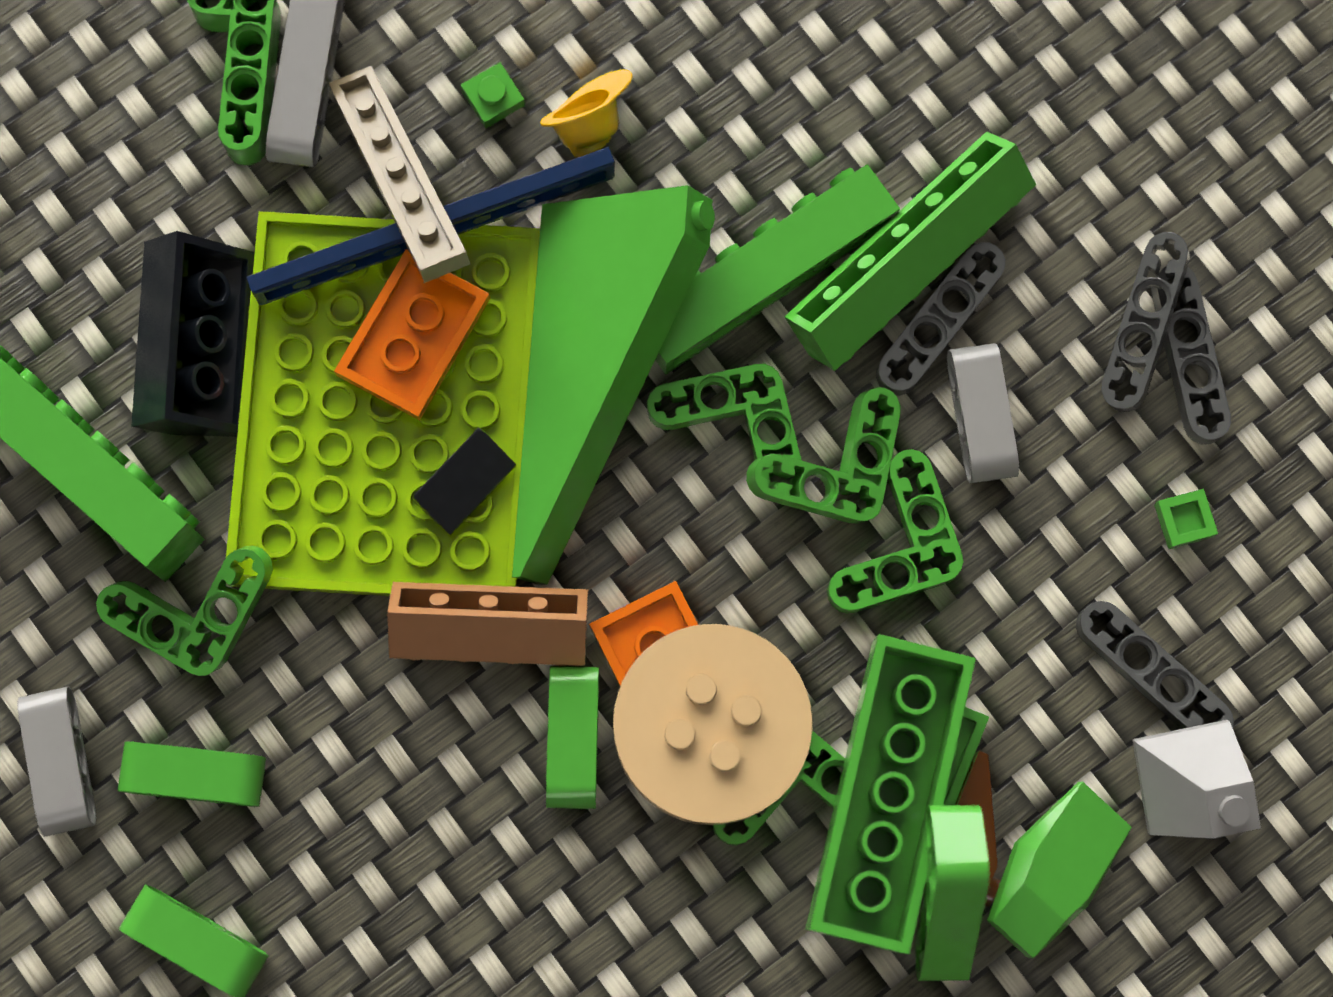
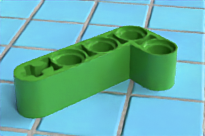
[187,0,281,166]
[915,805,989,981]

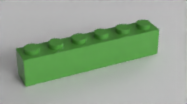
[784,132,1036,371]
[655,164,900,375]

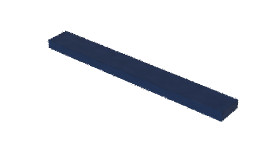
[246,147,615,305]

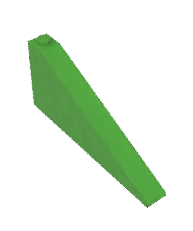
[512,185,715,585]

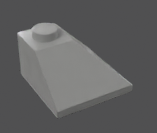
[1132,720,1261,839]

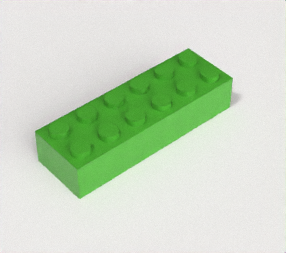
[0,345,205,582]
[805,634,976,955]

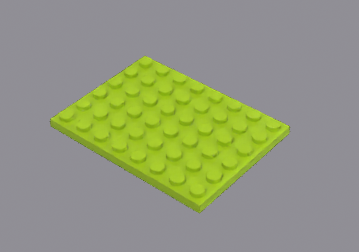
[226,211,540,596]

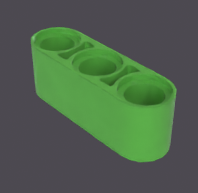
[546,666,599,809]
[117,742,266,807]
[119,884,269,997]

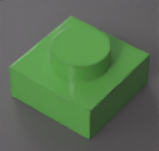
[461,62,525,129]
[1154,489,1218,550]

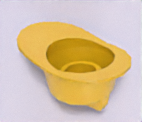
[540,70,633,158]

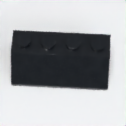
[131,231,255,437]

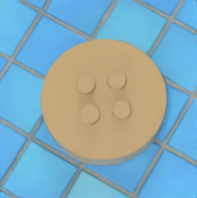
[613,624,812,825]

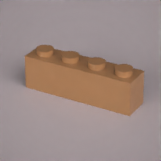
[387,582,588,666]

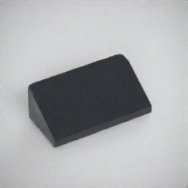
[413,427,517,536]

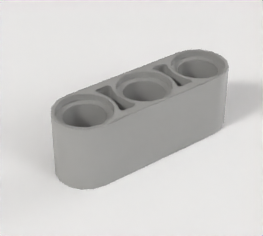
[947,343,1019,483]
[17,686,96,837]

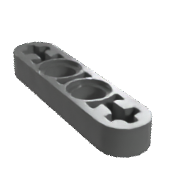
[1101,232,1190,412]
[876,242,1006,396]
[1151,266,1231,445]
[1076,601,1234,729]

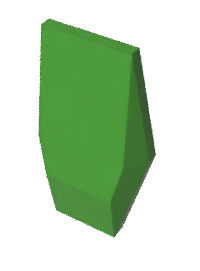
[987,781,1132,958]

